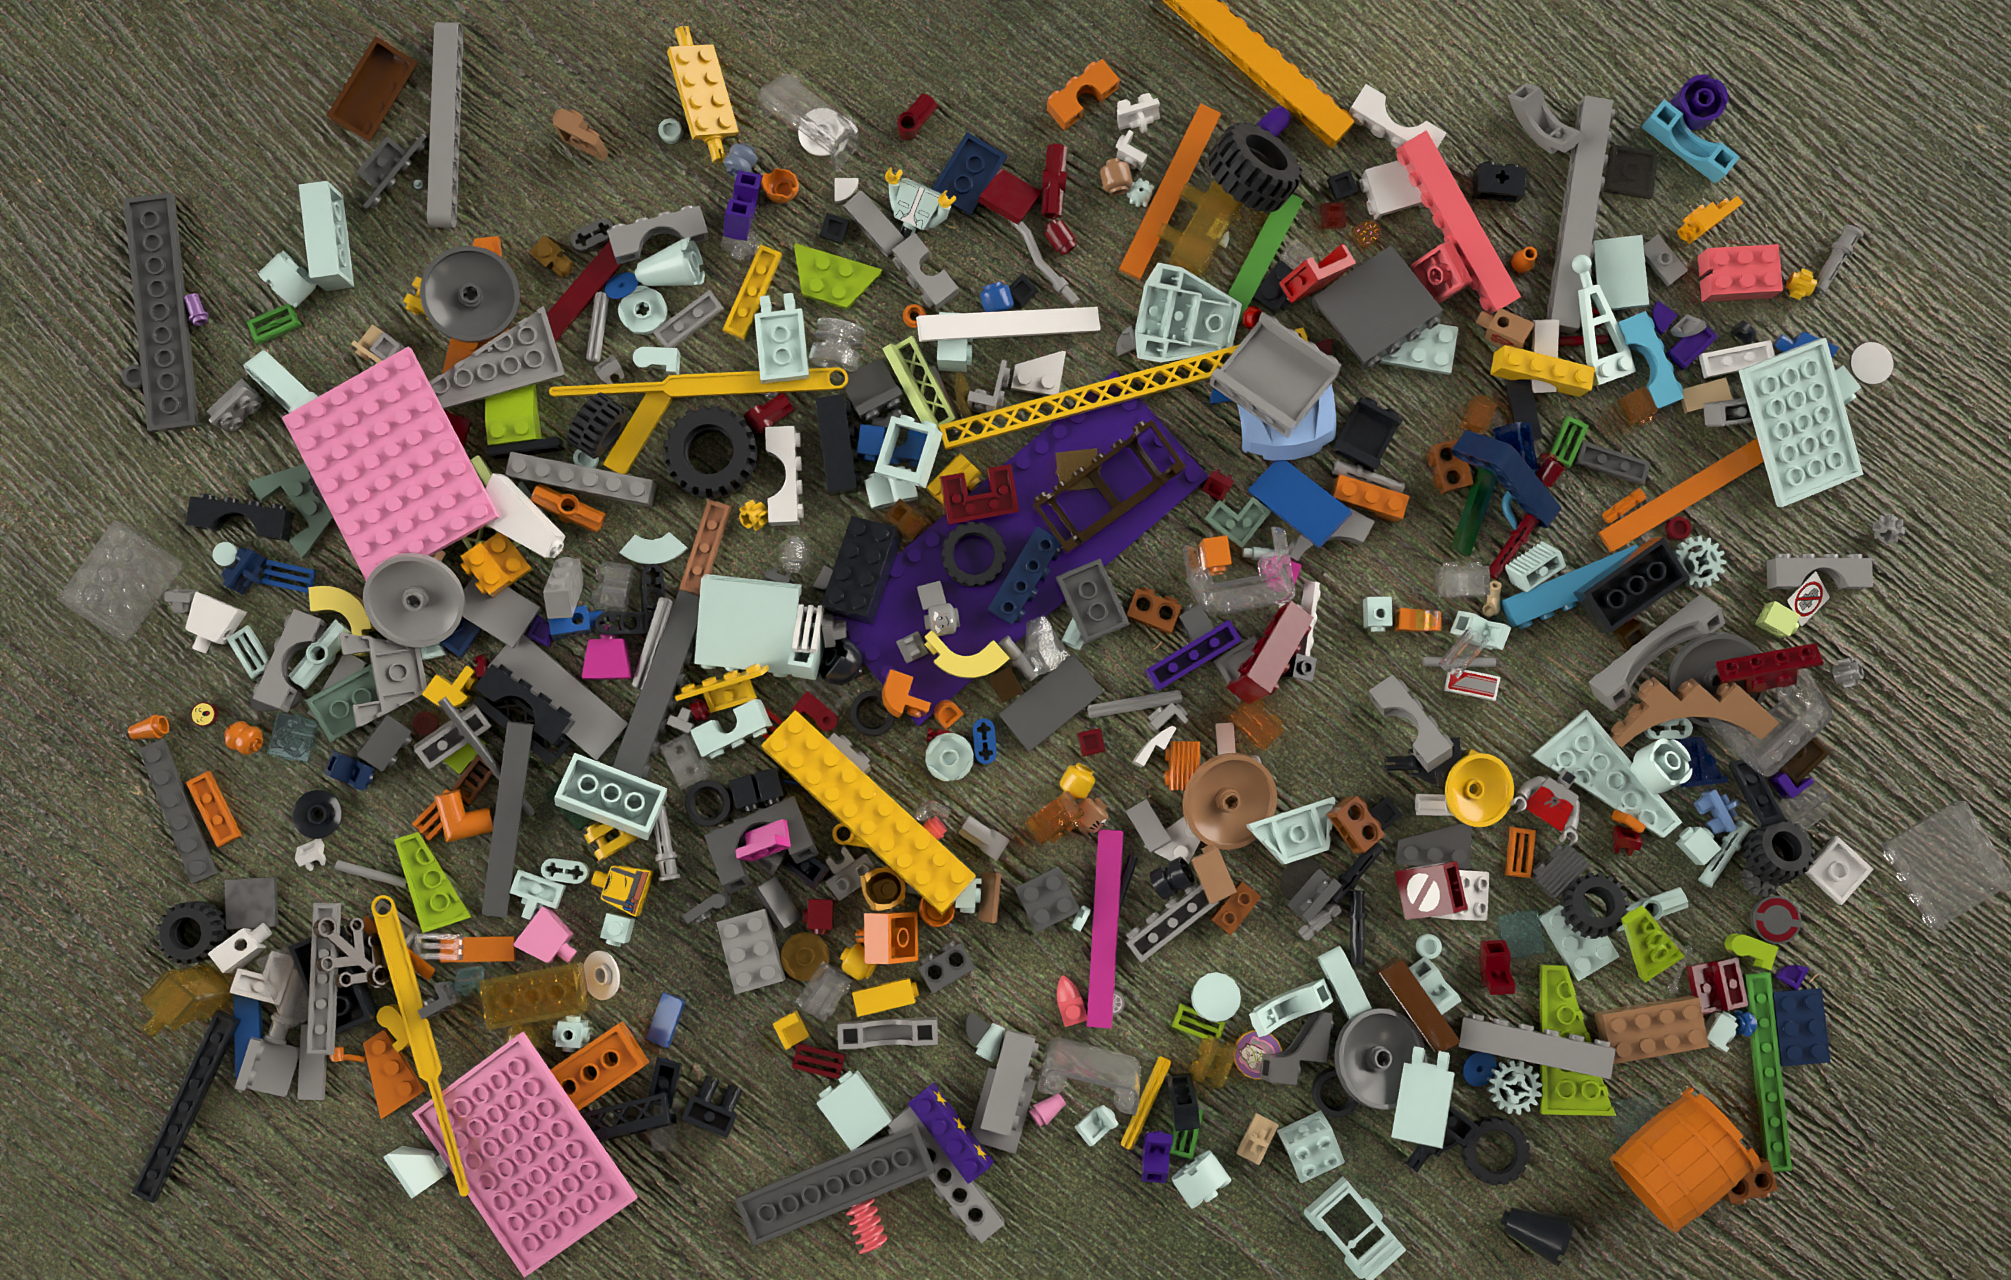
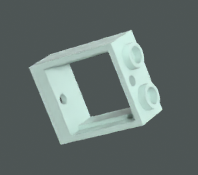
[874,415,943,488]

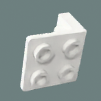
[1432,870,1489,921]

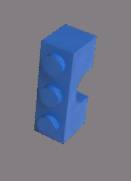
[857,424,928,468]

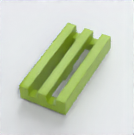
[1171,1003,1226,1045]

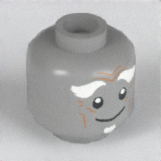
[924,603,960,636]

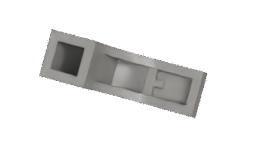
[1508,83,1583,154]

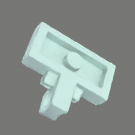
[509,870,566,920]

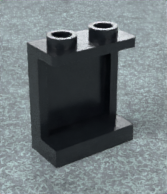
[1330,397,1403,472]

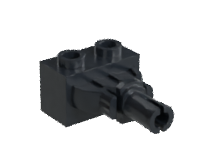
[1384,737,1461,787]
[1405,1104,1479,1173]

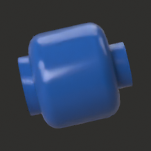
[980,281,1014,312]

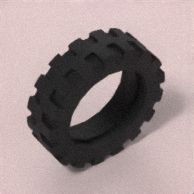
[942,522,1006,588]
[1460,1116,1530,1186]

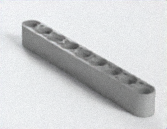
[427,22,463,228]

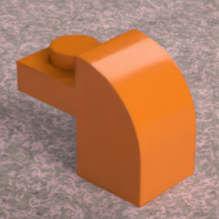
[882,669,931,718]

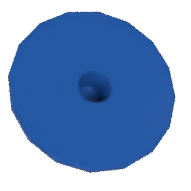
[605,272,638,299]
[1463,1051,1496,1086]

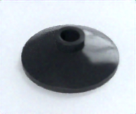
[292,790,342,839]

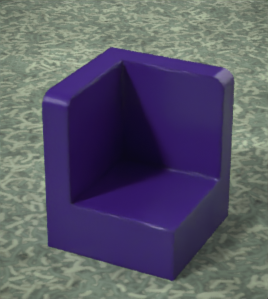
[1768,772,1815,799]

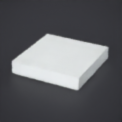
[1805,836,1874,905]

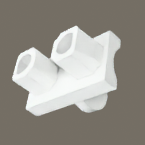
[1117,93,1160,133]

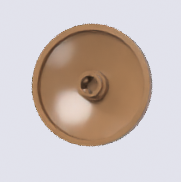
[1183,753,1277,850]

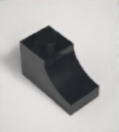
[1166,1073,1200,1132]

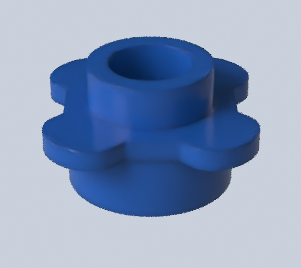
[1734,1011,1757,1037]

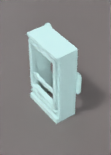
[1304,1176,1406,1280]

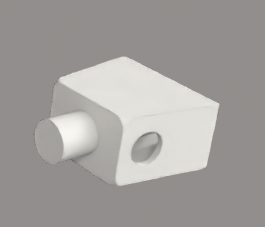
[186,592,247,653]
[208,923,272,973]

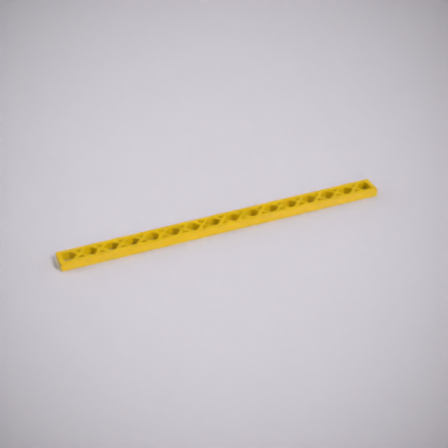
[939,327,1308,450]

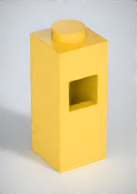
[852,977,919,1017]

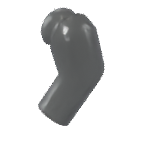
[872,406,905,430]

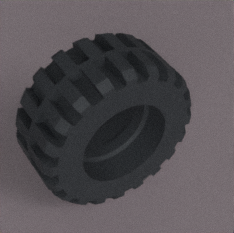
[1208,122,1302,213]
[663,405,759,500]

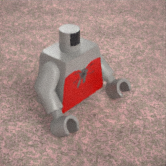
[1511,769,1580,846]

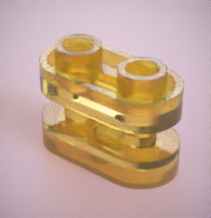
[1190,1035,1238,1090]

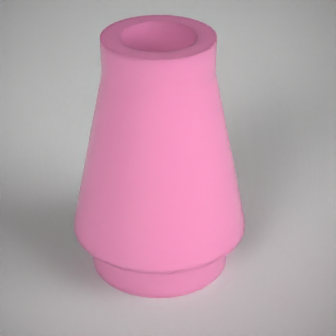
[1029,1093,1066,1127]

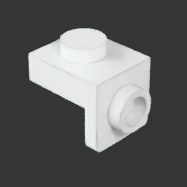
[1116,130,1147,170]

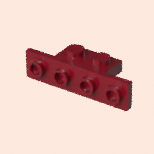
[1716,643,1824,693]

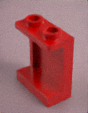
[1279,244,1356,303]

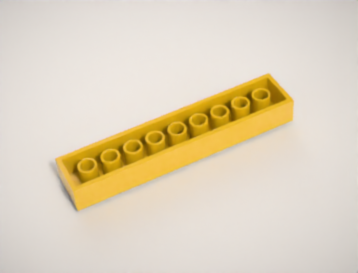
[761,710,976,915]

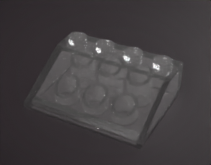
[56,520,185,643]

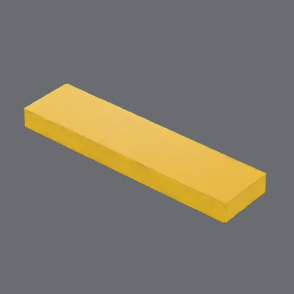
[722,244,783,340]
[603,392,673,475]

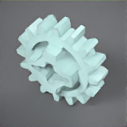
[1673,536,1726,589]
[1487,1059,1542,1115]

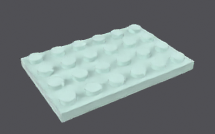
[1738,338,1863,507]

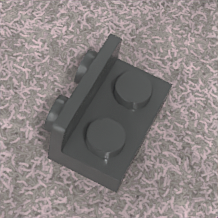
[1287,869,1342,923]
[418,981,462,1019]

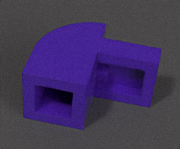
[1141,1131,1172,1183]

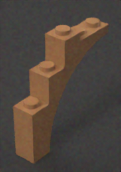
[1609,677,1779,748]

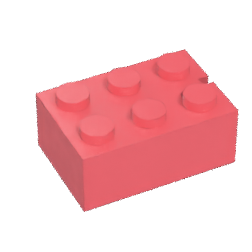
[1697,244,1783,302]

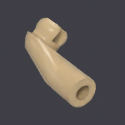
[1483,581,1502,617]

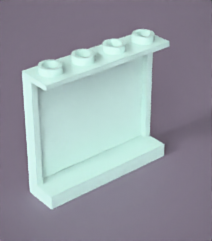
[695,574,802,677]

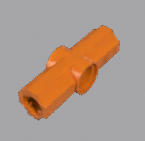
[530,483,606,534]

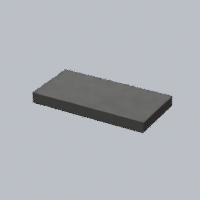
[998,654,1104,752]

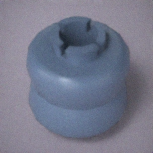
[723,142,758,178]

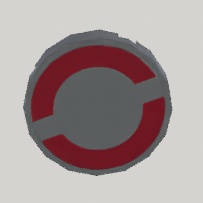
[1750,895,1801,944]

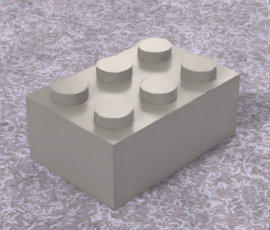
[716,908,786,994]

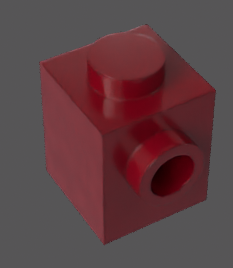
[803,898,835,934]

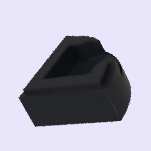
[1730,320,1756,345]

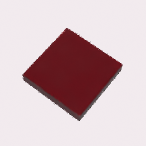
[978,168,1042,226]

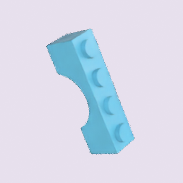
[1641,99,1740,184]
[1618,311,1684,413]

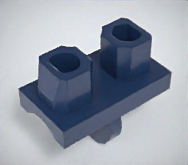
[221,548,268,595]

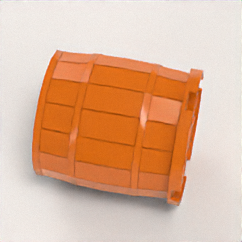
[1610,1087,1762,1233]

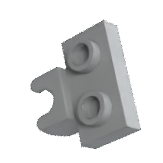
[825,845,876,901]

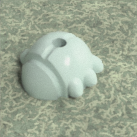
[1126,178,1154,207]

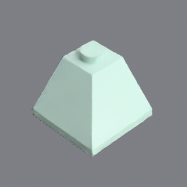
[383,1146,450,1199]

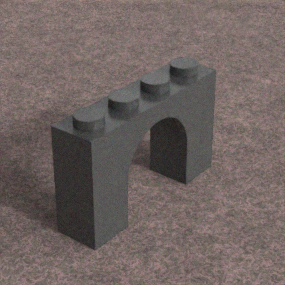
[704,796,819,894]

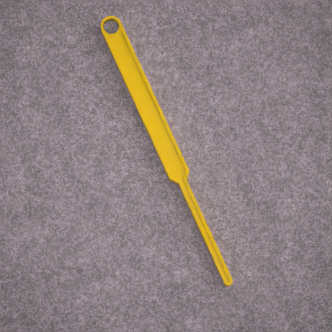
[549,367,849,398]
[371,895,470,1196]

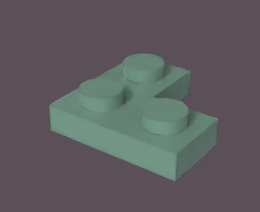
[1204,497,1271,549]

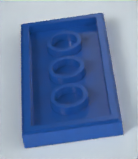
[1248,460,1352,549]

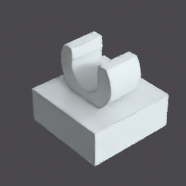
[295,839,326,871]

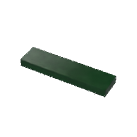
[1450,467,1497,557]

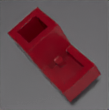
[1479,940,1516,995]

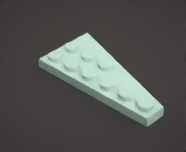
[1530,710,1682,838]

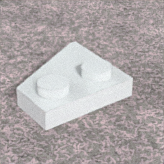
[1011,351,1066,396]

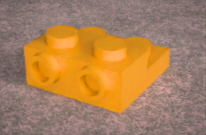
[1677,195,1743,245]
[460,532,532,598]

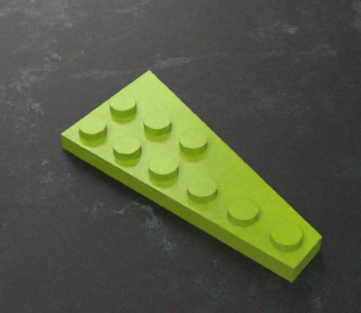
[1540,964,1616,1116]

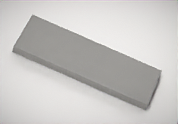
[487,634,629,761]

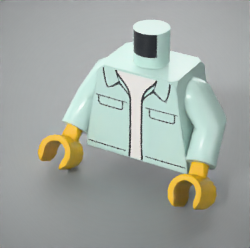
[885,167,956,238]

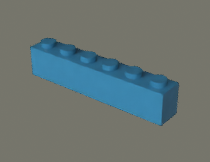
[1500,545,1638,630]

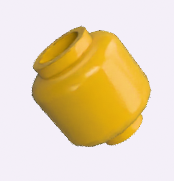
[1060,763,1095,801]
[840,943,877,980]

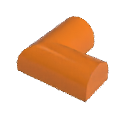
[435,789,494,843]

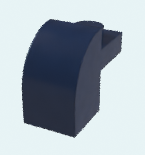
[324,750,376,791]

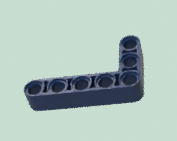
[1451,430,1562,529]

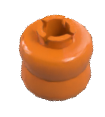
[224,721,263,755]

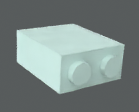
[816,1070,893,1150]

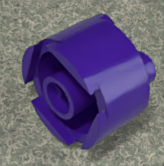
[1671,74,1728,130]

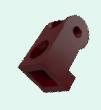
[791,691,838,731]

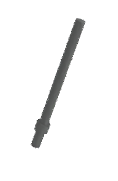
[438,696,536,818]

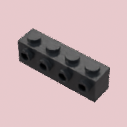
[815,394,862,496]

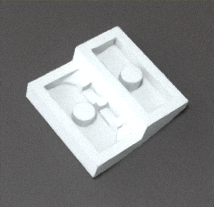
[1132,726,1176,767]

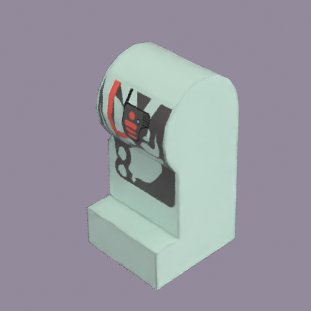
[633,347,680,375]

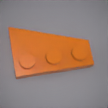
[363,1028,426,1119]

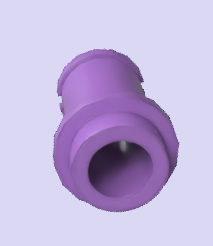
[183,293,209,326]

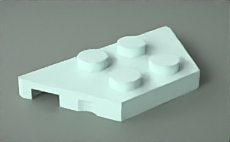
[1246,797,1335,865]

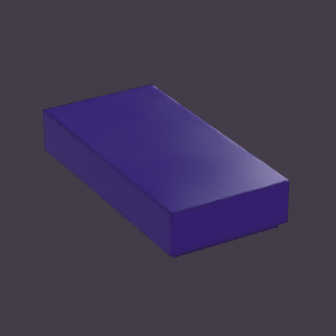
[1666,325,1718,370]

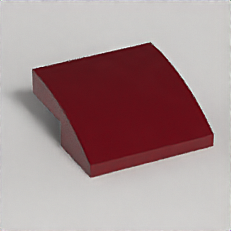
[1686,957,1749,1015]

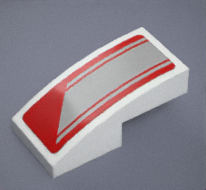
[1444,667,1501,701]

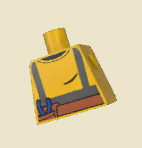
[591,865,654,917]

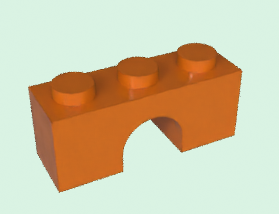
[1047,59,1120,131]
[1331,475,1409,523]

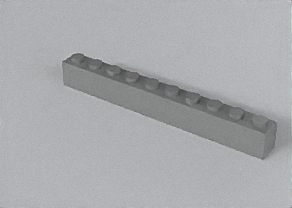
[1546,95,1615,334]

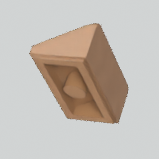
[978,872,1001,923]

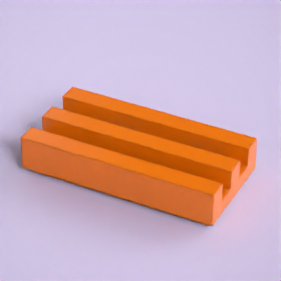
[412,789,465,841]
[1505,827,1536,878]

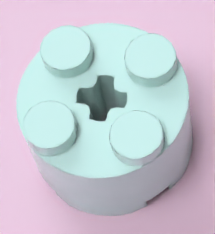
[258,251,317,308]
[1630,738,1692,794]
[1172,1150,1231,1209]

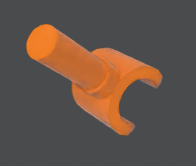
[330,1046,366,1063]

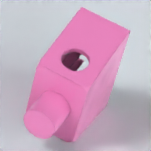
[513,906,577,963]

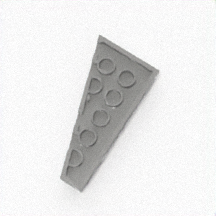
[429,306,565,410]

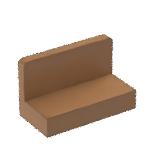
[1191,845,1237,904]

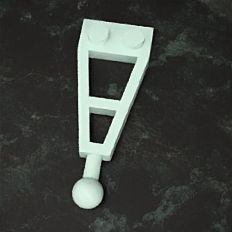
[1572,254,1636,386]

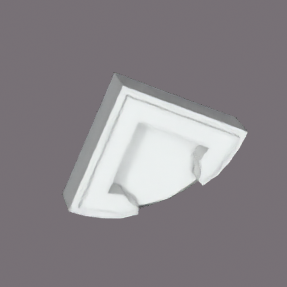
[835,178,859,204]

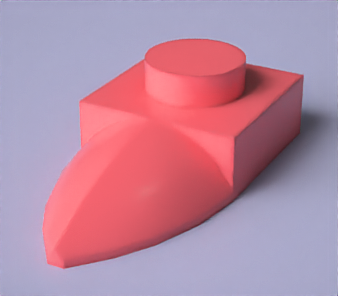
[1057,975,1087,1027]

